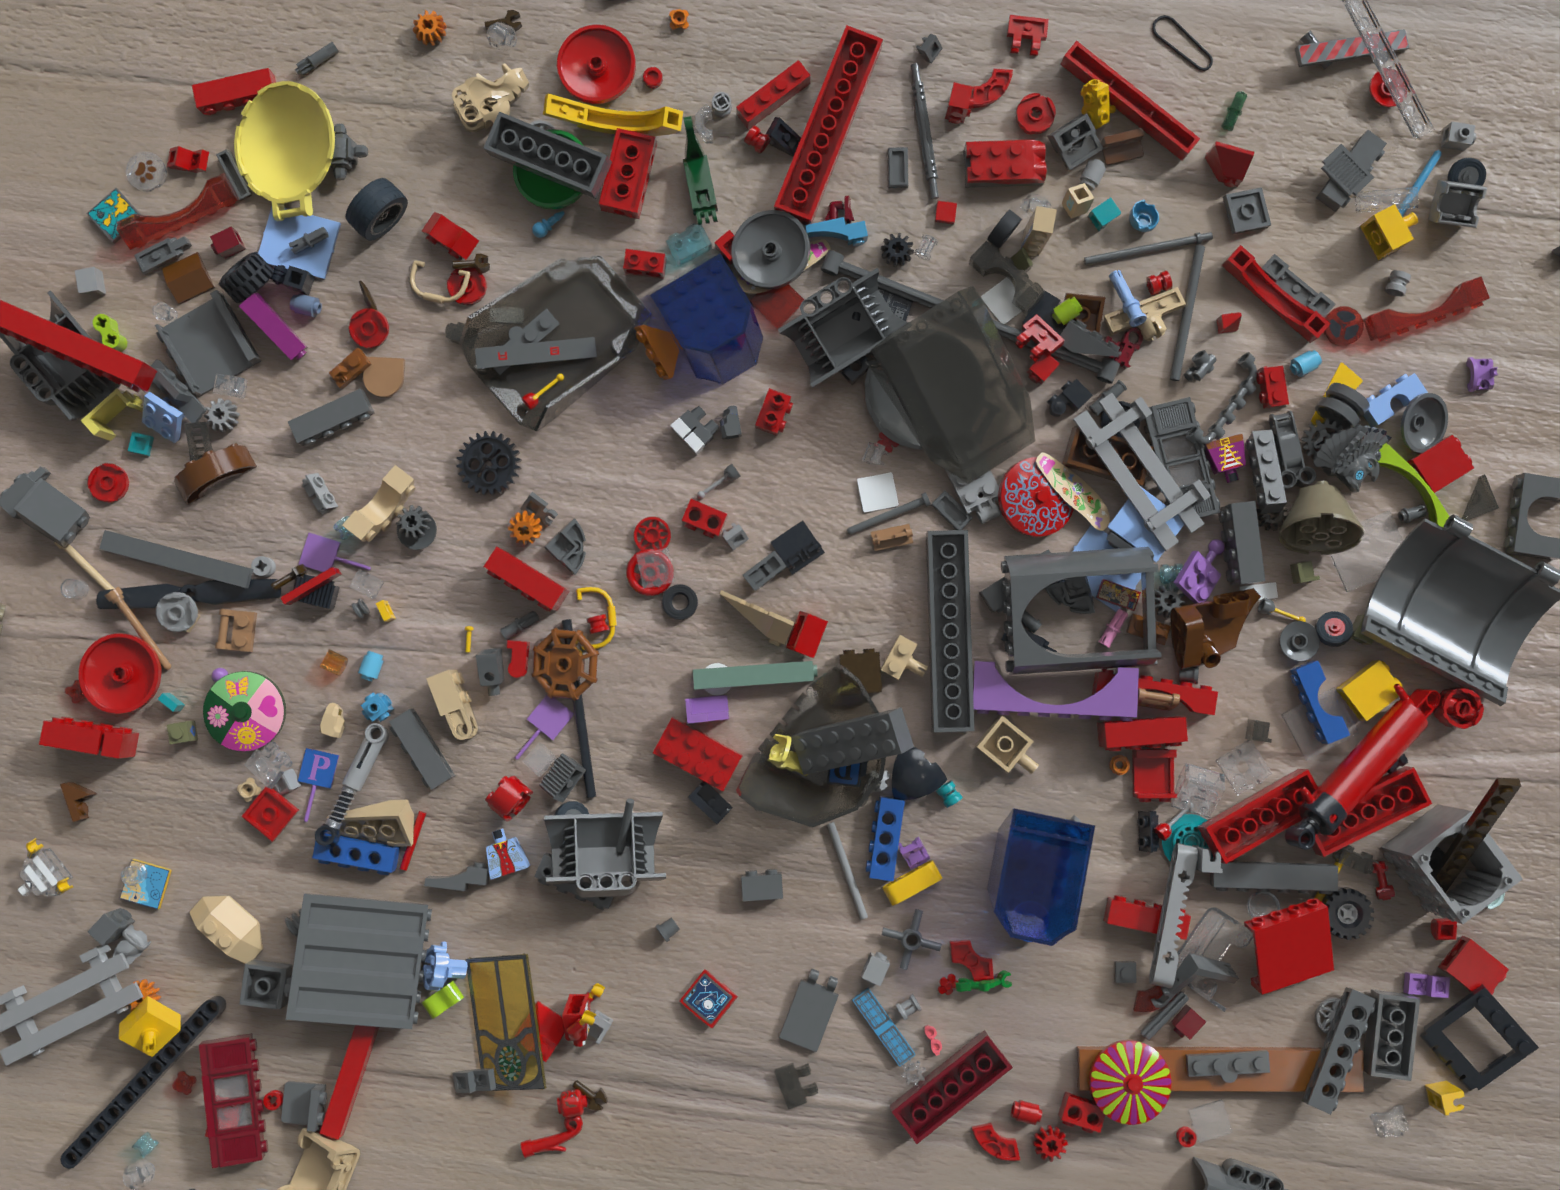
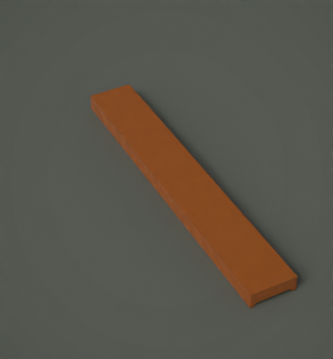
[1077,1046,1364,1092]

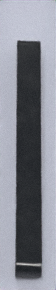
[60,996,226,1169]

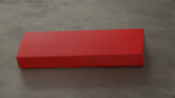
[281,567,342,605]

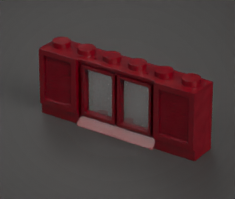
[199,1033,268,1168]

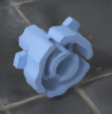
[422,942,467,991]

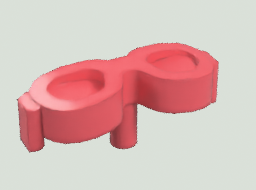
[924,1025,942,1056]

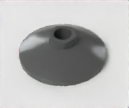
[397,511,437,550]
[1279,621,1320,661]

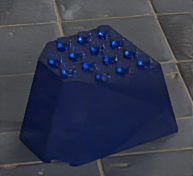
[646,253,763,385]
[987,808,1095,946]

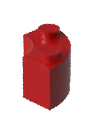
[422,212,479,260]

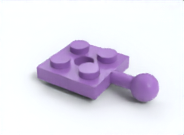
[1174,539,1225,604]

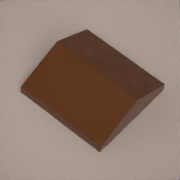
[162,252,215,304]
[1061,293,1106,333]

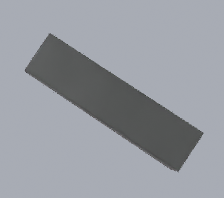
[216,149,252,201]

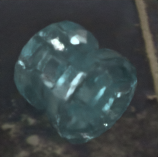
[333,516,354,540]
[132,1131,159,1158]

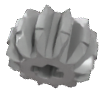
[203,398,240,433]

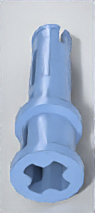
[1109,270,1147,327]

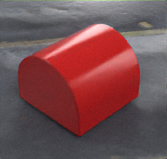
[1431,918,1457,940]

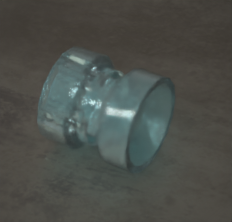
[1160,563,1183,584]

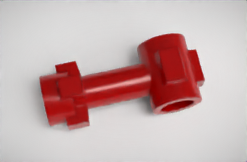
[1371,861,1395,901]

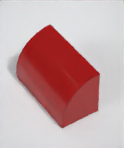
[786,611,828,658]

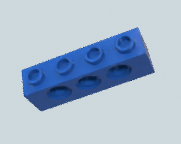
[866,796,905,882]
[312,833,400,875]

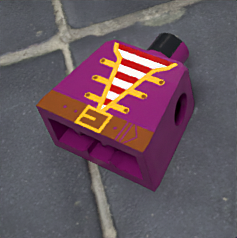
[1204,434,1246,483]

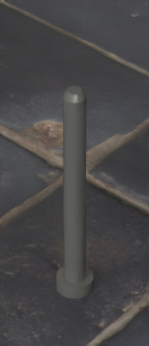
[847,492,931,535]

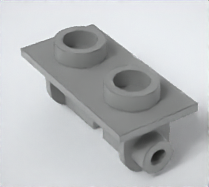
[302,473,338,515]

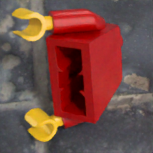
[562,983,605,1047]

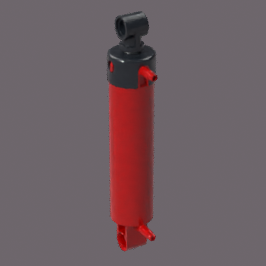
[1285,684,1440,850]

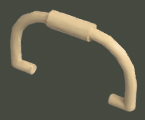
[410,260,470,304]

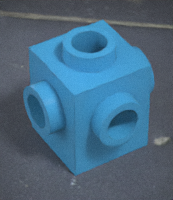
[361,693,394,722]

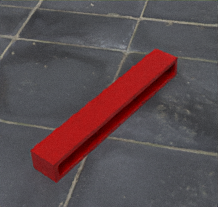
[1060,41,1200,161]

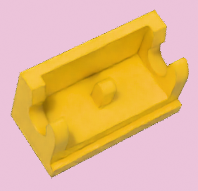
[1425,1081,1465,1116]

